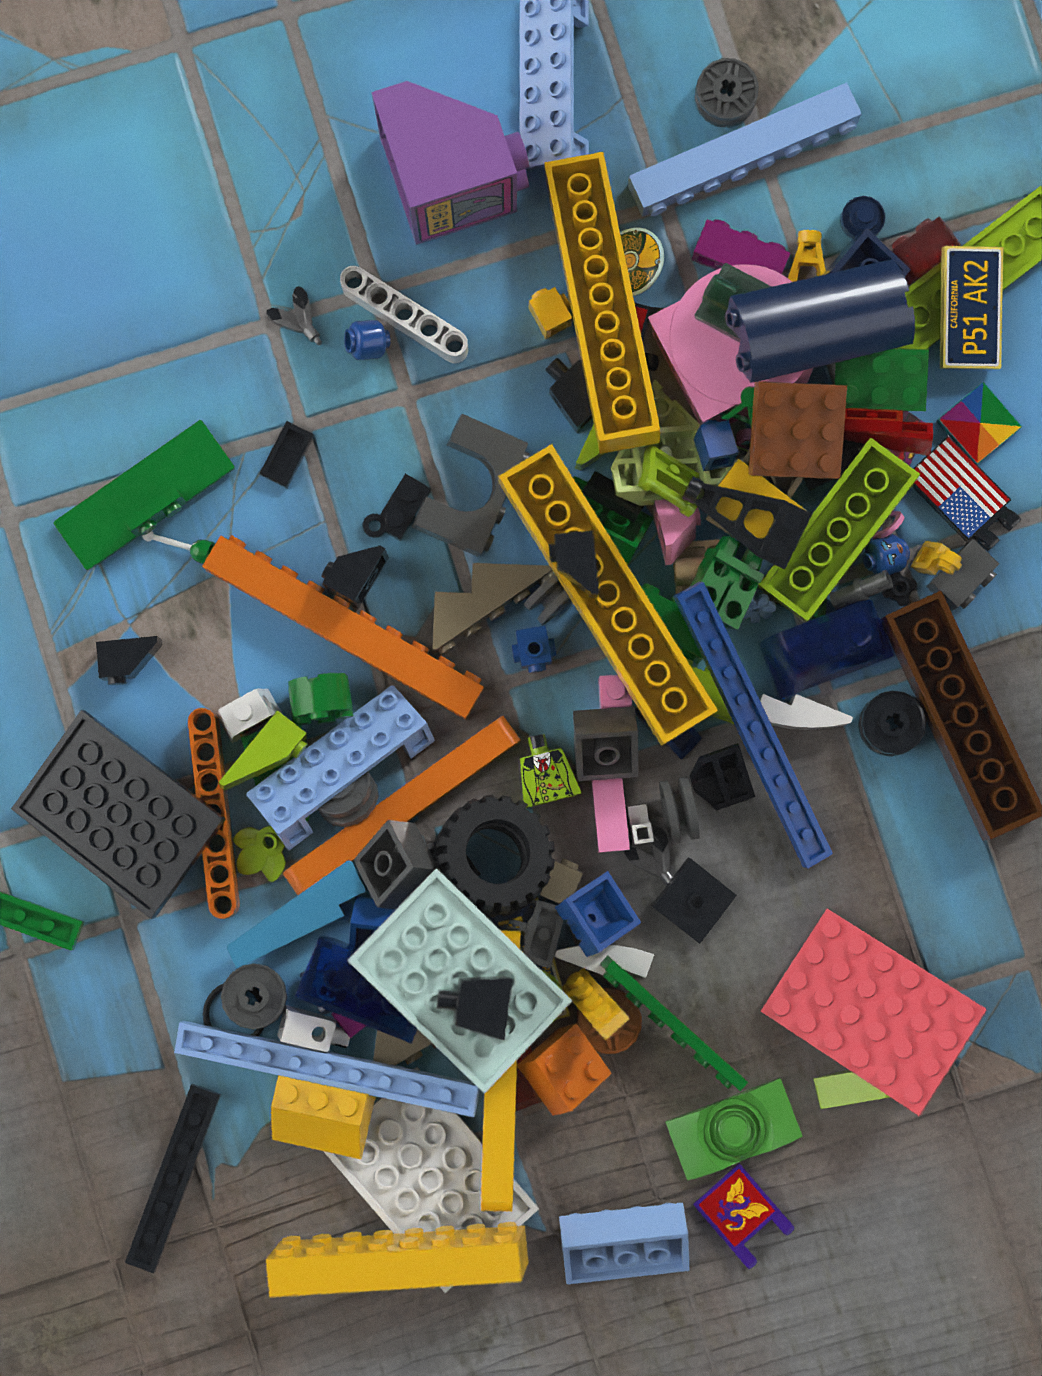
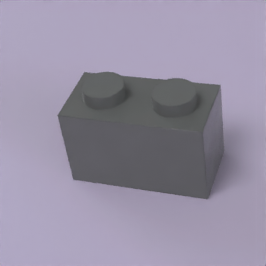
[926,539,1000,611]

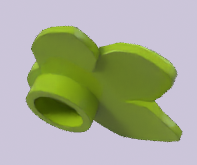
[233,826,286,882]

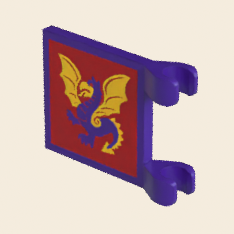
[693,1163,795,1269]

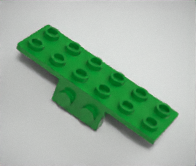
[54,420,235,571]

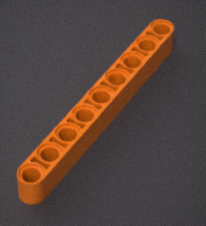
[282,715,521,895]

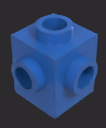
[512,625,557,673]

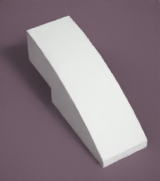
[759,694,853,730]
[554,944,654,978]

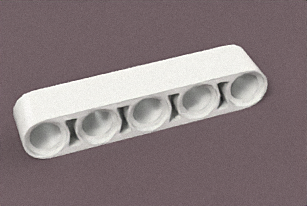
[340,266,468,363]

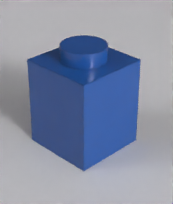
[694,420,739,471]

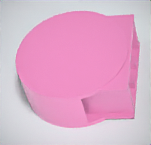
[648,264,813,425]

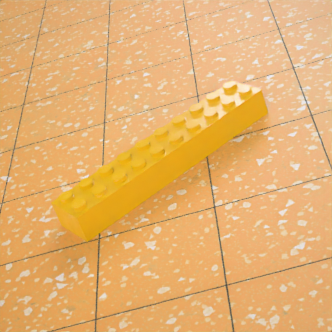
[544,152,660,454]
[498,444,718,746]

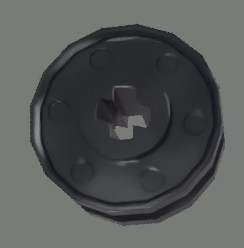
[858,690,926,757]

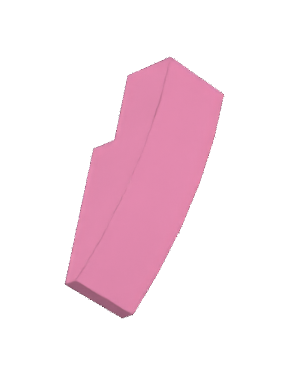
[591,778,630,853]

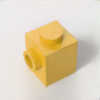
[529,287,572,339]

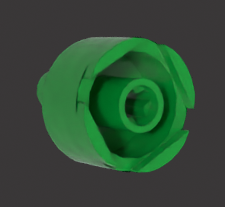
[288,673,353,726]

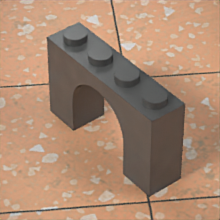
[412,414,529,557]

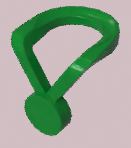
[721,386,754,429]

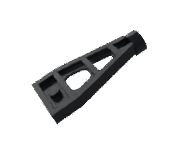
[682,477,812,570]

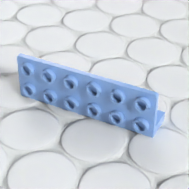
[520,0,589,171]
[247,685,435,851]

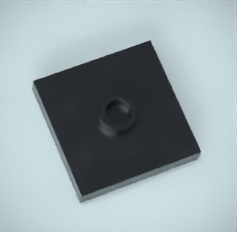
[651,857,737,944]

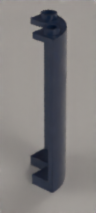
[725,259,915,383]

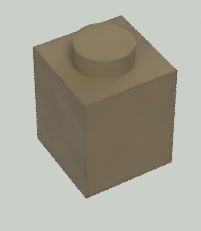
[540,858,583,904]

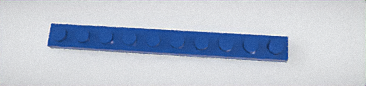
[673,582,833,869]

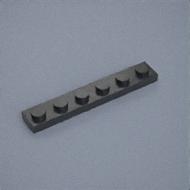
[125,1084,221,1274]

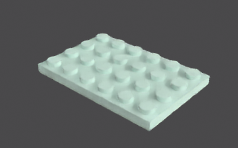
[347,869,572,1094]

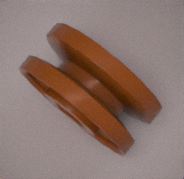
[576,987,642,1054]

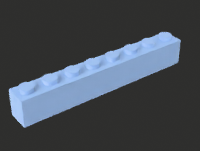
[627,82,862,217]

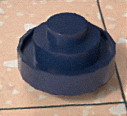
[840,196,886,239]

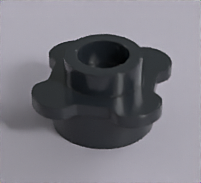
[881,572,917,606]

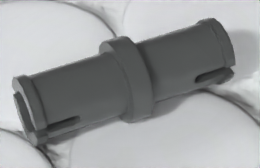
[829,570,893,611]

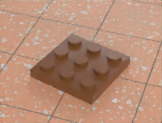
[748,381,847,479]

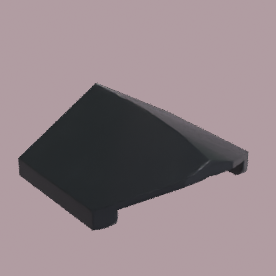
[689,743,755,810]

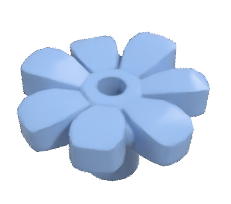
[743,590,776,623]

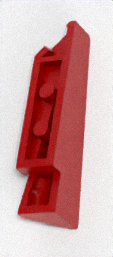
[843,408,933,456]

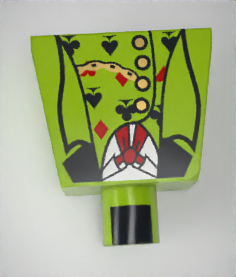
[520,734,581,808]

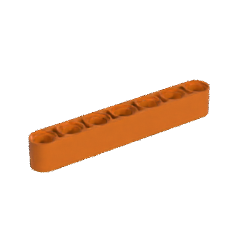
[188,708,240,919]

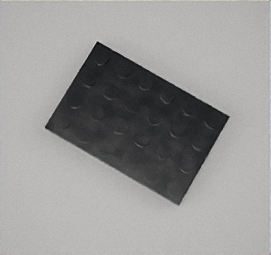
[11,710,226,919]

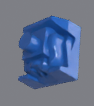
[554,871,641,957]

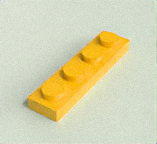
[562,968,630,1040]

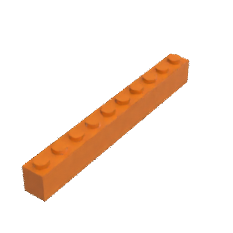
[202,535,484,720]

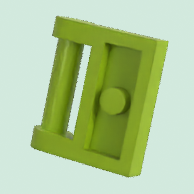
[638,445,700,517]

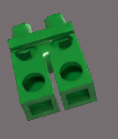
[690,536,764,630]

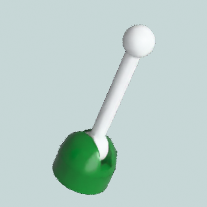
[142,531,215,564]

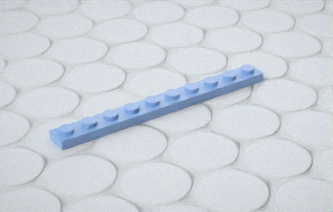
[174,1021,480,1117]

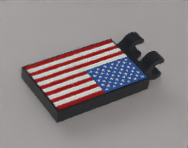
[912,435,1021,552]

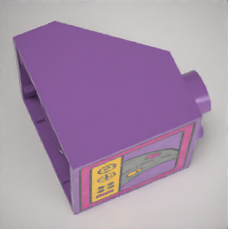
[371,81,529,245]

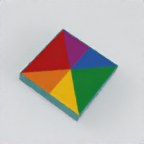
[936,381,1022,464]

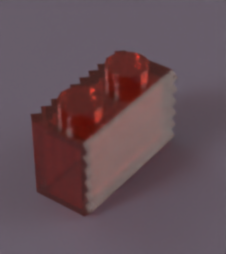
[891,216,961,285]

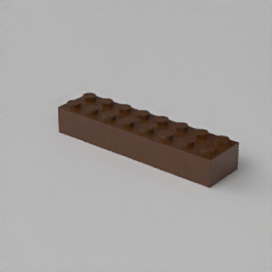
[880,591,1042,841]

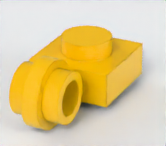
[910,541,962,575]

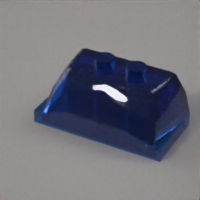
[758,599,894,699]
[294,936,418,1044]

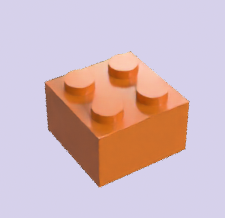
[517,1023,612,1116]

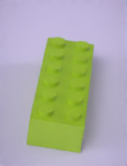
[758,438,920,624]

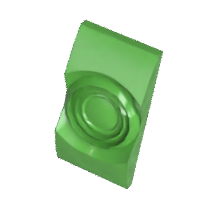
[665,1078,803,1181]

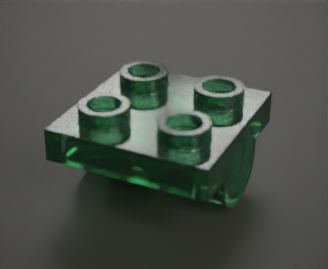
[694,262,772,342]

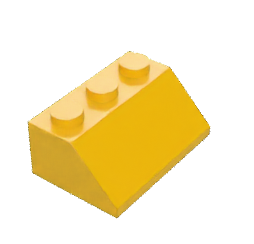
[271,1075,376,1160]

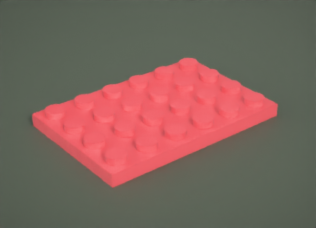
[761,909,987,1117]

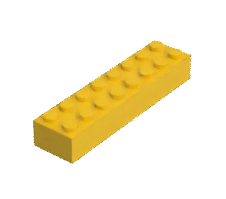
[266,1222,529,1297]

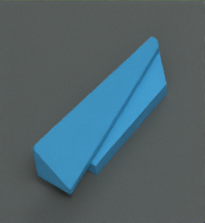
[227,860,368,969]

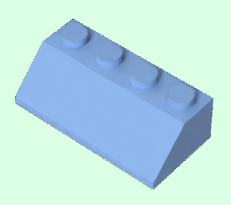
[559,1202,690,1285]

